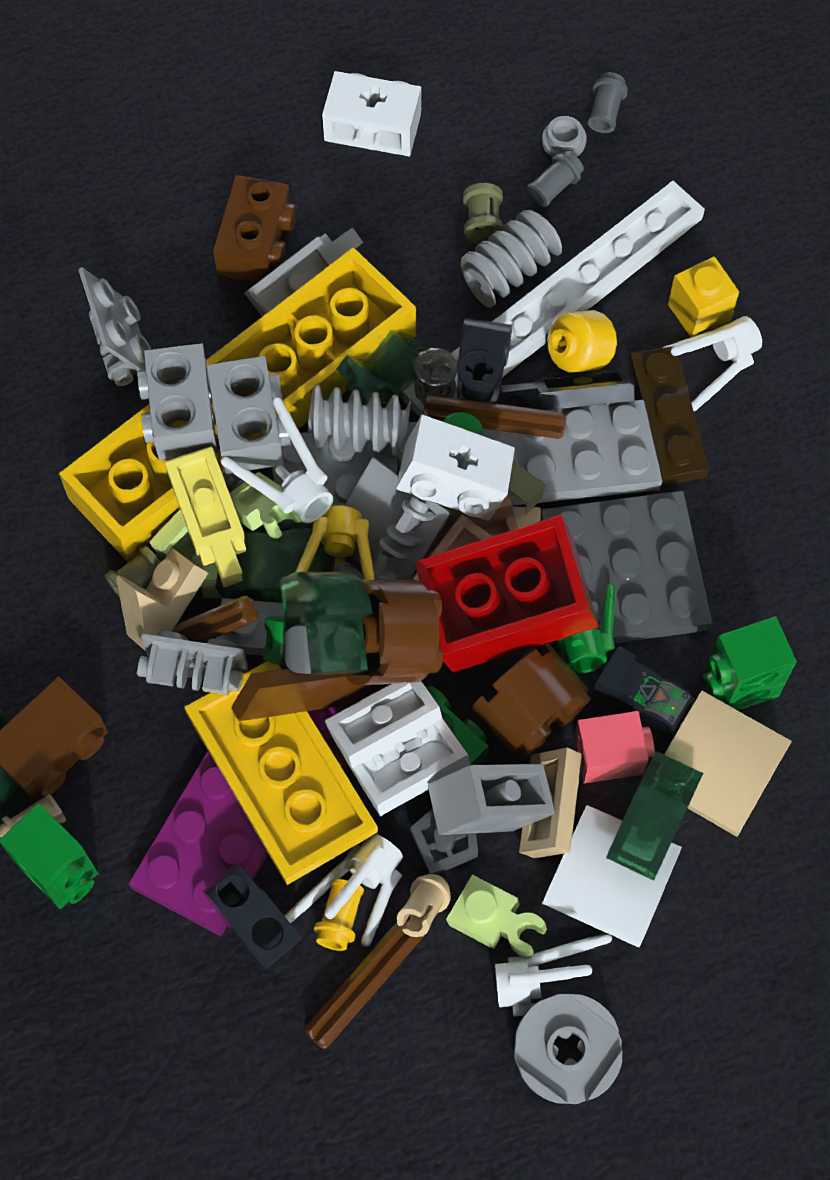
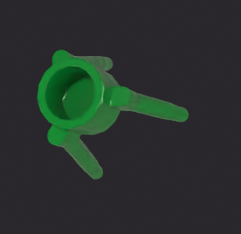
[556,583,616,673]

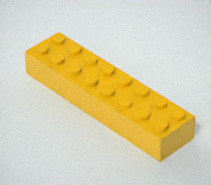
[59,248,416,563]

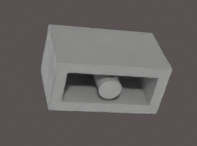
[428,764,555,835]

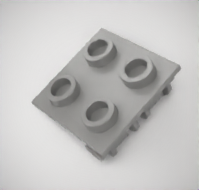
[78,267,152,386]
[345,457,451,580]
[137,631,249,695]

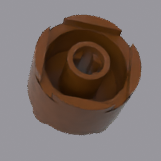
[332,579,443,685]
[472,643,591,760]

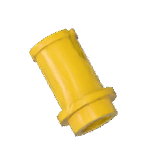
[314,879,364,951]

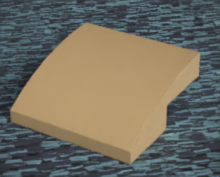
[648,691,792,837]

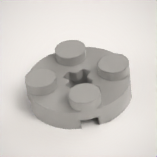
[514,994,622,1104]

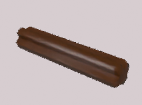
[423,395,566,439]
[172,596,259,643]
[305,916,424,1049]

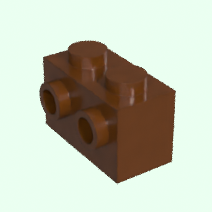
[213,175,297,283]
[0,676,108,803]

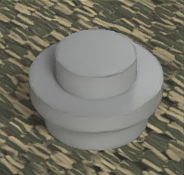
[542,116,586,157]

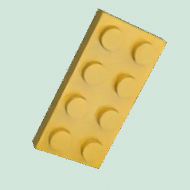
[184,661,378,885]

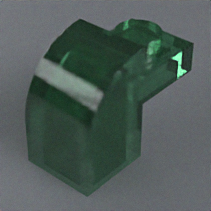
[336,330,440,408]
[280,572,373,675]

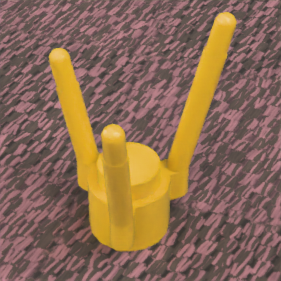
[286,506,375,608]

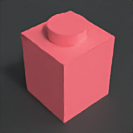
[574,711,654,784]

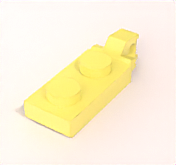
[164,446,246,588]

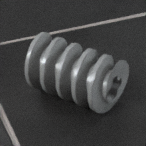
[461,210,562,308]
[308,385,411,457]

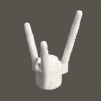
[663,316,762,411]
[221,397,333,523]
[284,834,403,947]
[495,933,612,1017]

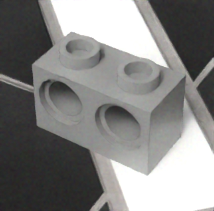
[137,343,218,460]
[207,356,291,474]

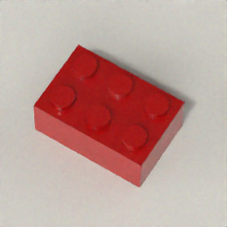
[415,514,599,672]

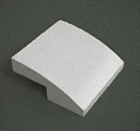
[325,681,470,816]
[542,805,682,947]

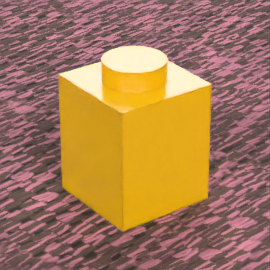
[668,256,739,338]

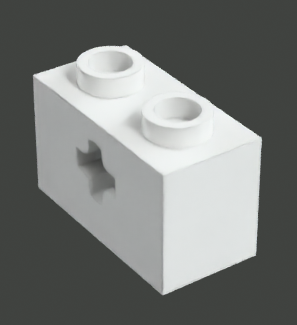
[322,71,421,156]
[396,415,515,521]

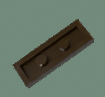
[629,346,709,485]

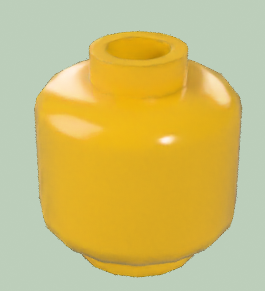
[547,310,617,373]

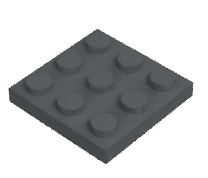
[540,491,712,643]

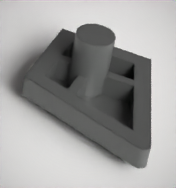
[410,808,478,875]

